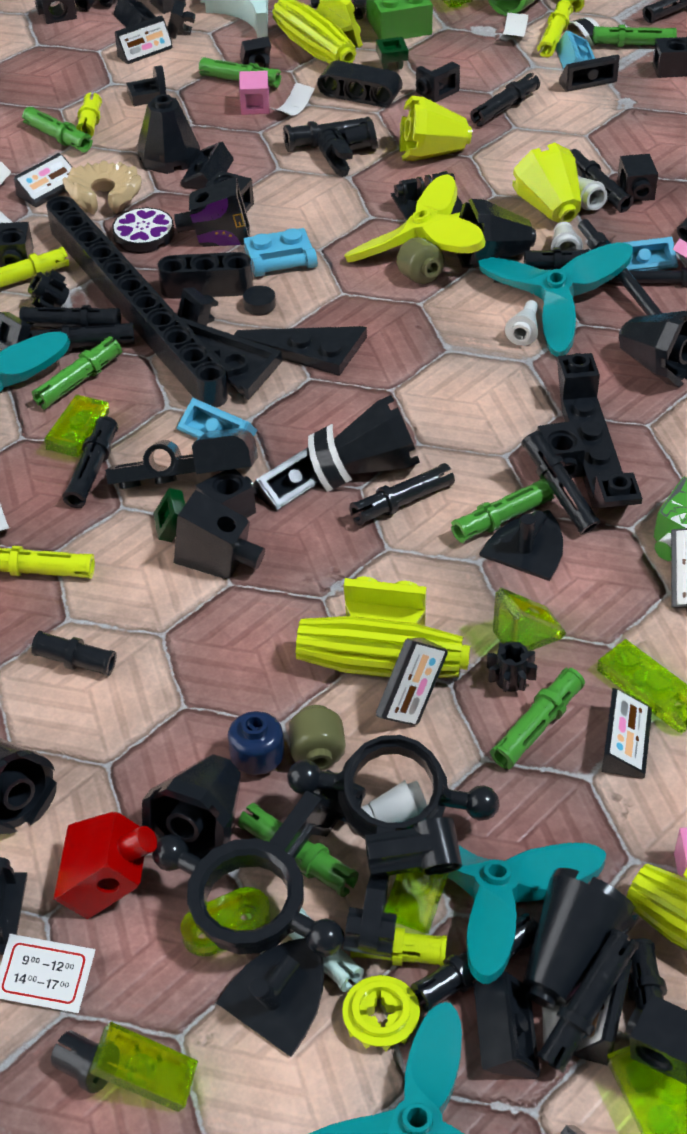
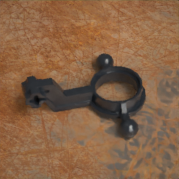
[287,735,500,958]
[152,769,366,958]

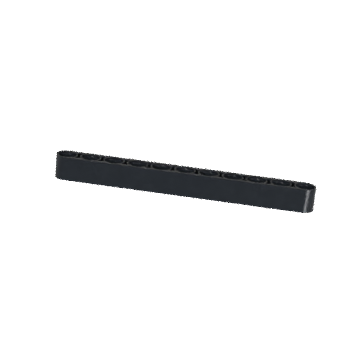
[46,196,228,408]

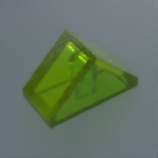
[493,587,567,651]

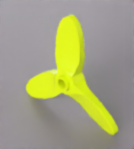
[344,174,486,262]

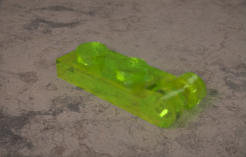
[597,639,687,733]

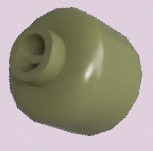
[397,237,444,285]
[288,705,346,771]

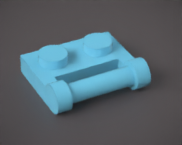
[243,228,318,277]

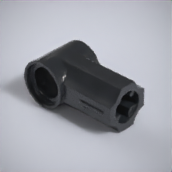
[365,817,462,878]

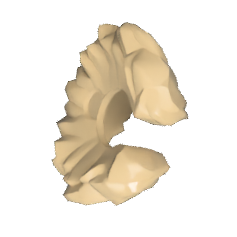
[62,160,142,215]

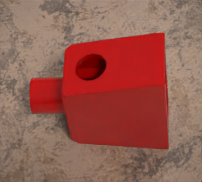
[53,812,157,919]

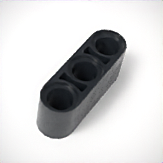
[317,60,403,107]
[157,252,253,299]

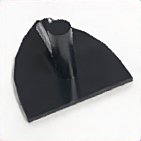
[480,510,563,581]
[216,938,324,1057]

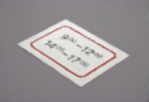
[0,934,96,1014]

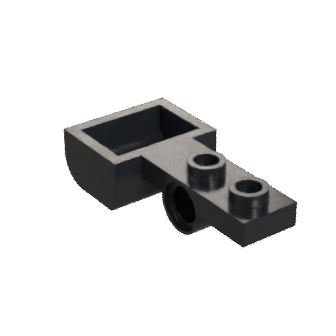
[105,428,258,489]

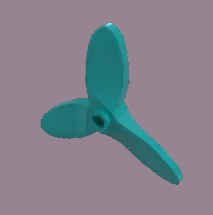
[478,242,633,357]
[0,331,70,392]
[441,843,606,984]
[309,1002,464,1134]

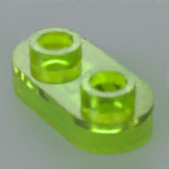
[181,887,271,957]

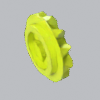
[342,975,420,1052]

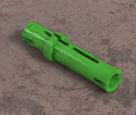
[593,25,677,47]
[199,57,281,88]
[22,106,93,153]
[32,336,122,409]
[451,479,555,543]
[490,667,585,769]
[238,803,359,897]

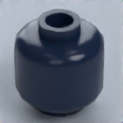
[227,711,285,775]

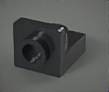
[416,61,460,103]

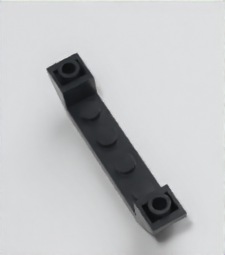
[557,353,643,508]

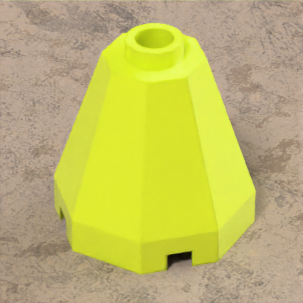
[399,96,472,161]
[512,143,581,223]

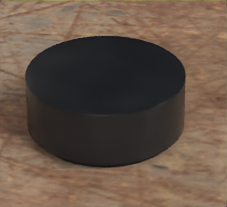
[243,285,276,315]

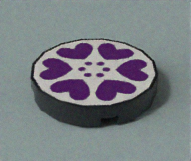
[112,207,175,253]

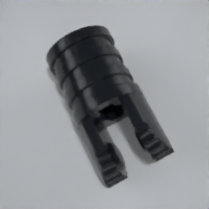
[316,126,354,177]

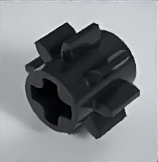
[28,269,69,307]
[487,642,538,692]

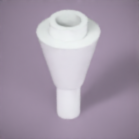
[505,300,538,346]

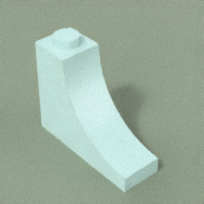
[200,0,268,38]

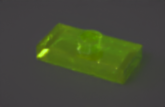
[384,871,449,934]
[90,1022,198,1112]

